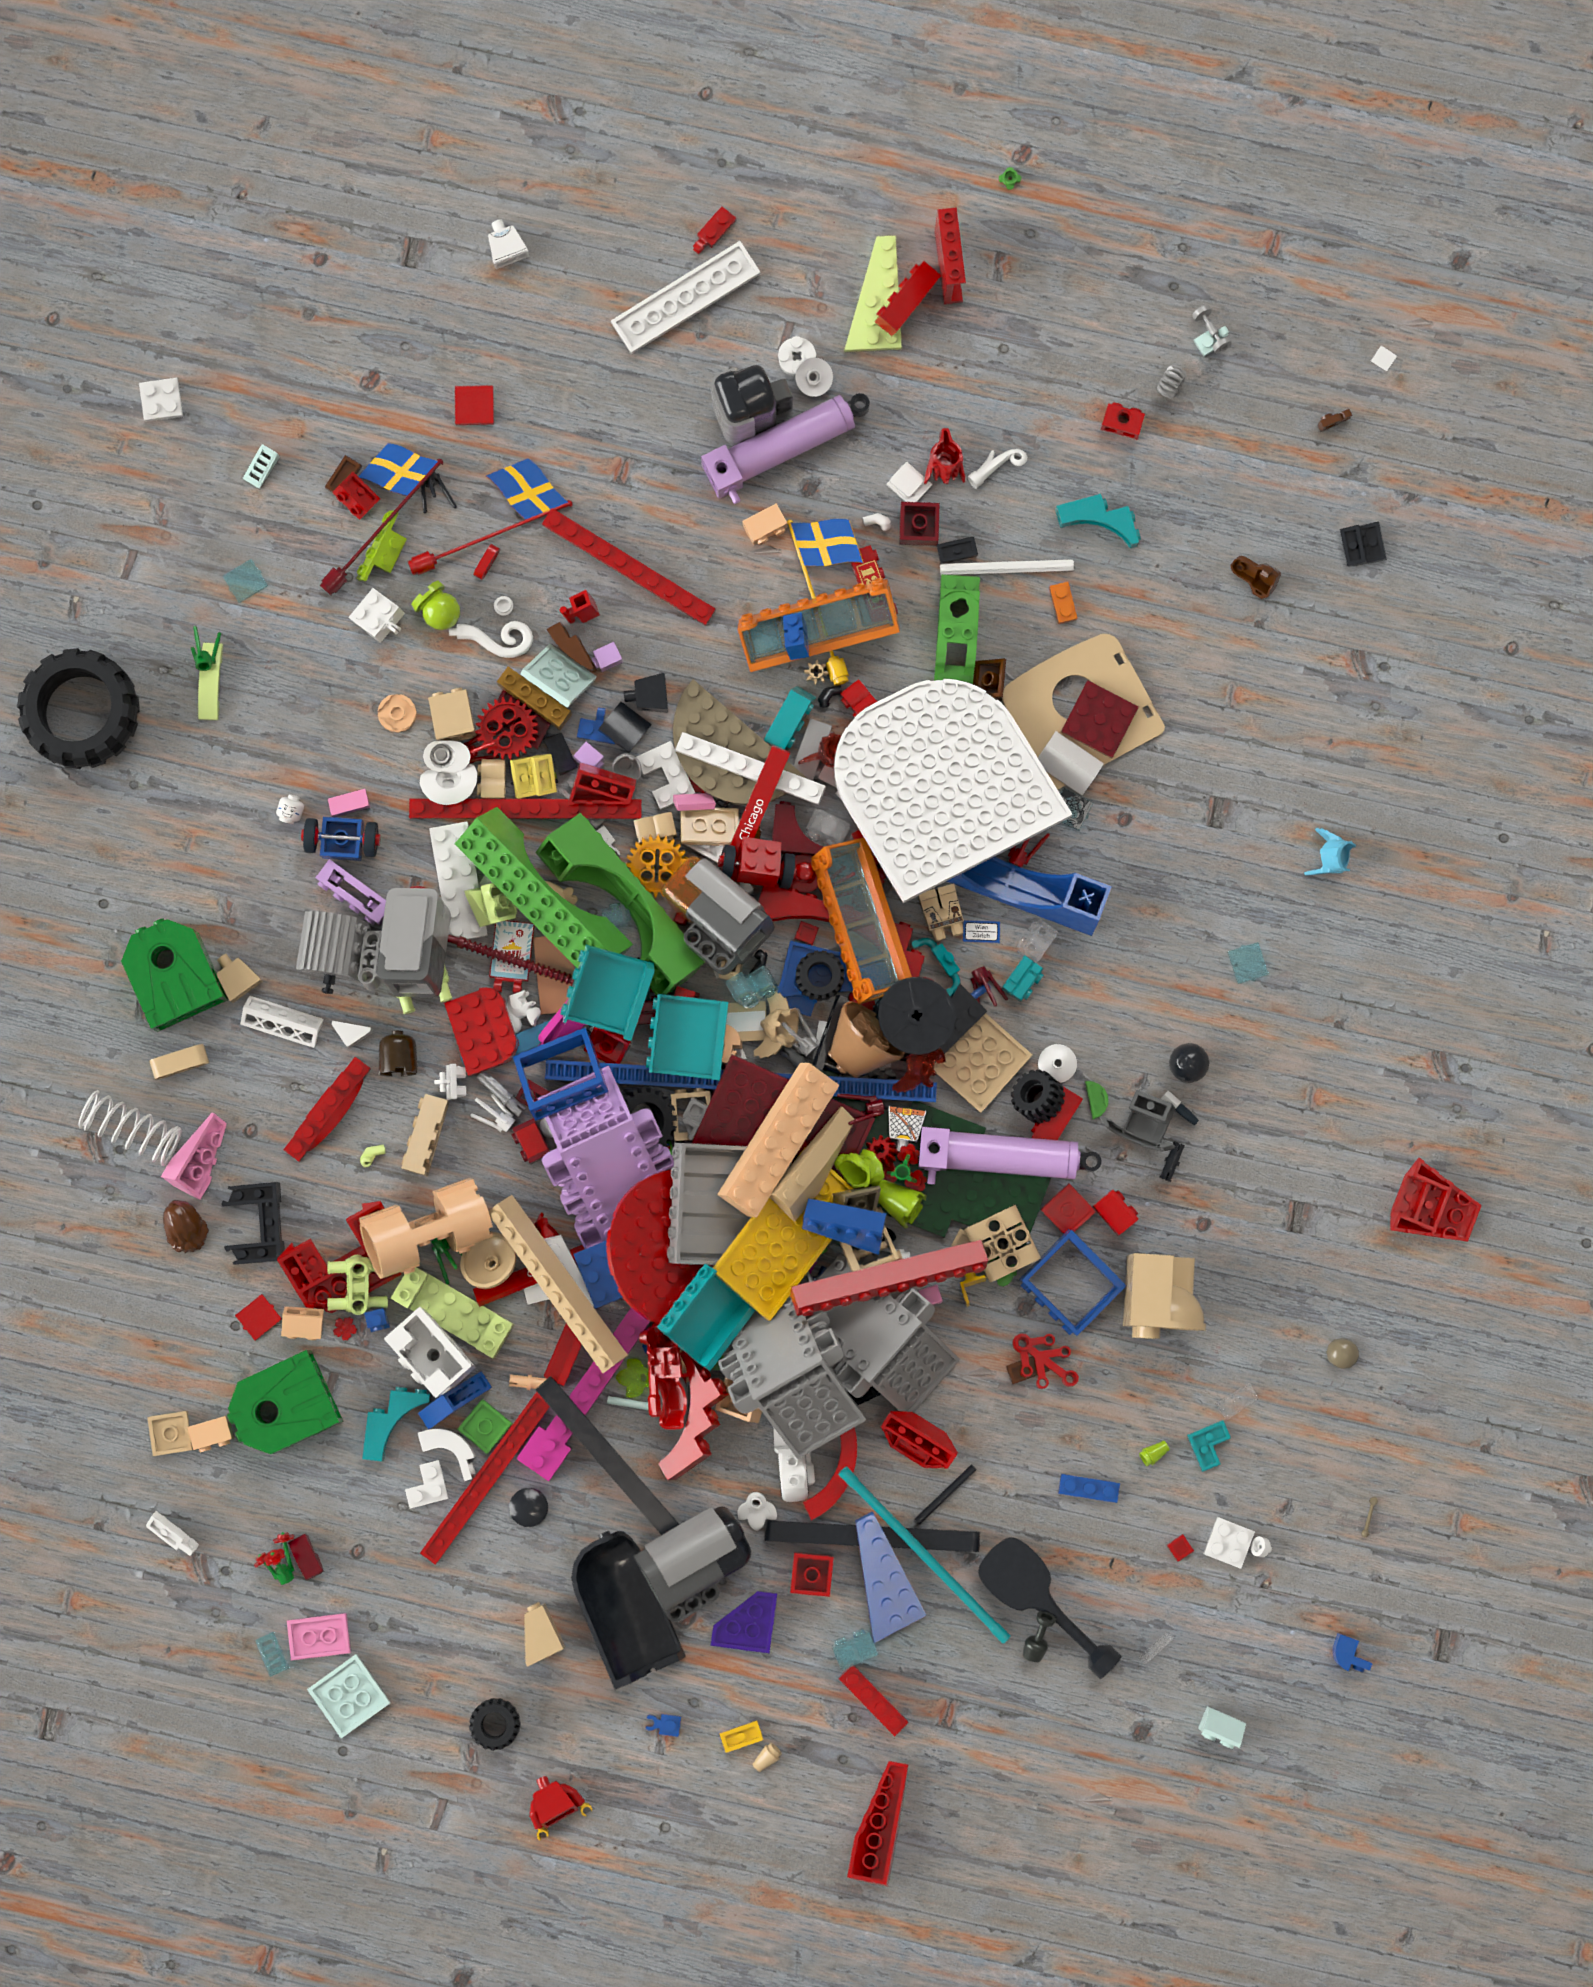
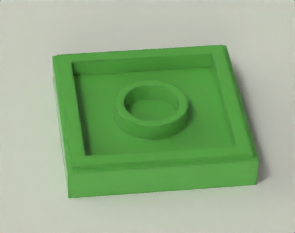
[457,1399,513,1454]

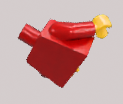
[529,1776,592,1840]

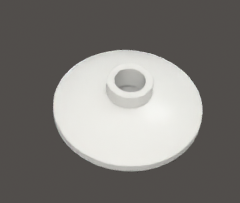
[795,358,833,396]
[1038,1044,1077,1083]

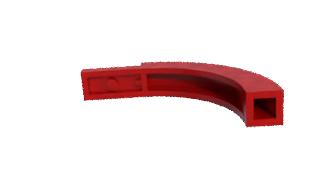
[803,1427,857,1520]

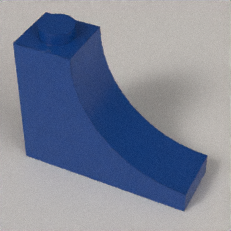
[418,1371,492,1430]

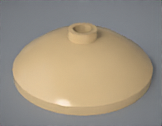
[460,1232,517,1289]

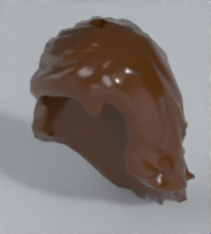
[163,1200,209,1253]

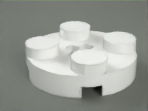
[778,336,816,376]

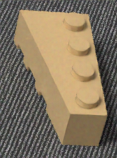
[402,1094,450,1177]

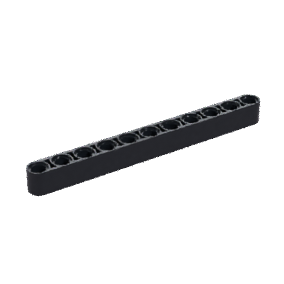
[536,1376,680,1535]
[764,1521,980,1552]

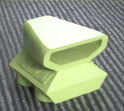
[464,883,517,927]

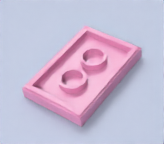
[287,1613,351,1661]

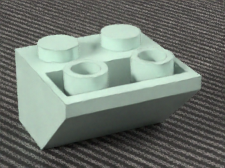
[1198,1706,1246,1749]

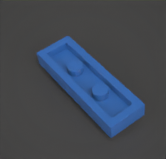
[1058,1474,1120,1503]

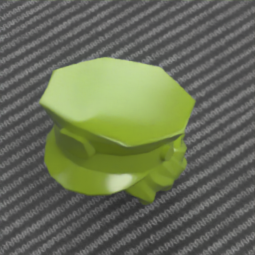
[834,1149,884,1188]

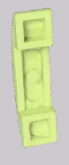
[198,643,223,720]

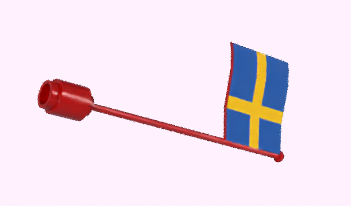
[407,459,573,576]

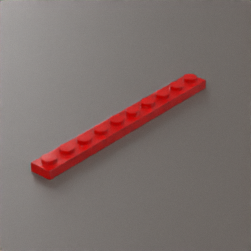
[542,508,716,626]
[420,1392,550,1565]

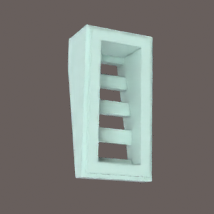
[243,444,280,489]

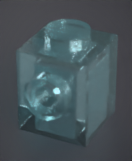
[601,903,631,928]

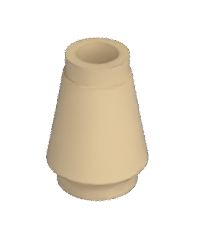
[752,1743,782,1772]

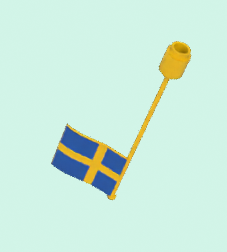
[787,519,863,686]

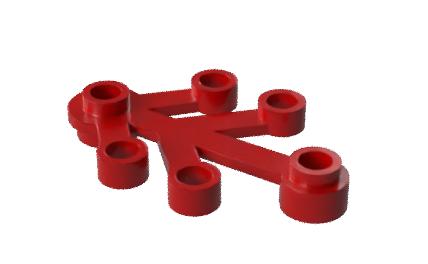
[1012,1334,1079,1389]

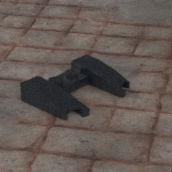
[222,1182,285,1265]

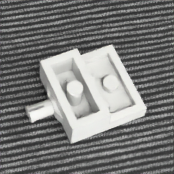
[348,588,405,643]

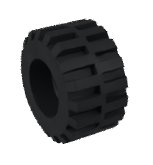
[795,950,845,1001]
[1011,1069,1065,1123]
[469,1698,521,1751]

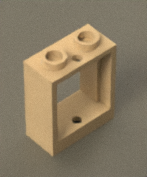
[671,1088,711,1142]

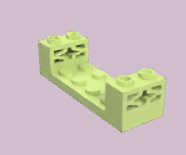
[390,1267,515,1358]

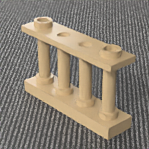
[839,1207,903,1272]

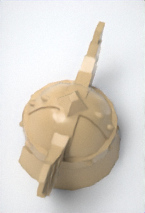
[754,990,799,1058]

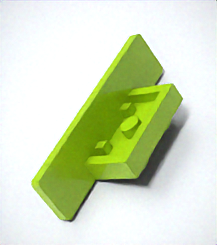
[356,510,407,581]

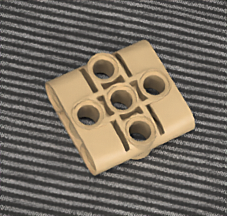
[964,1205,1041,1283]

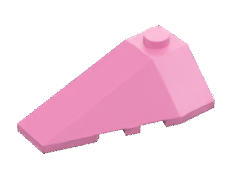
[161,1113,227,1200]

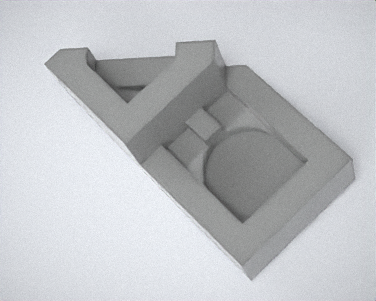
[683,1097,708,1140]

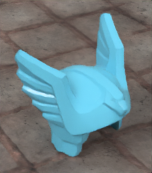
[1304,828,1356,876]

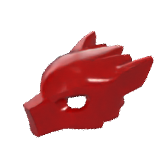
[924,428,965,484]

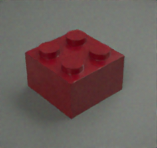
[899,502,940,546]

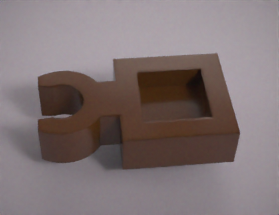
[1317,409,1353,432]

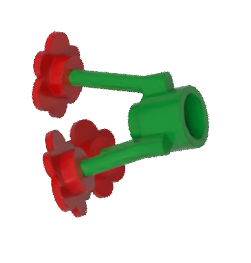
[883,1144,927,1191]

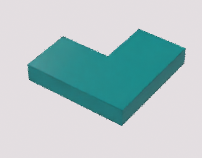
[1187,1420,1231,1472]

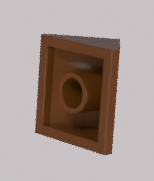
[973,658,1006,702]

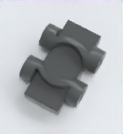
[868,1067,896,1080]

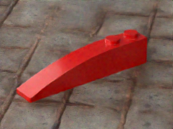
[847,1761,909,1887]

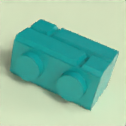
[1001,955,1044,1002]

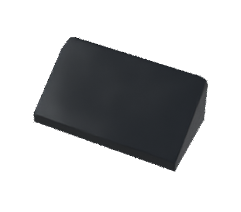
[544,733,578,776]

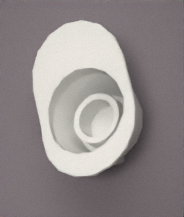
[423,740,470,772]

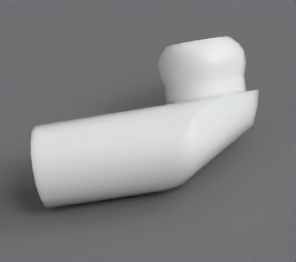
[863,513,891,531]

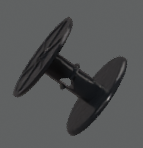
[873,977,956,1062]

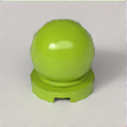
[411,580,460,630]

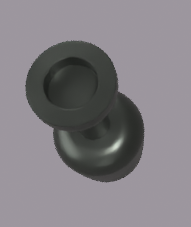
[1023,1611,1056,1662]

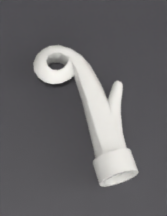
[967,449,1027,489]

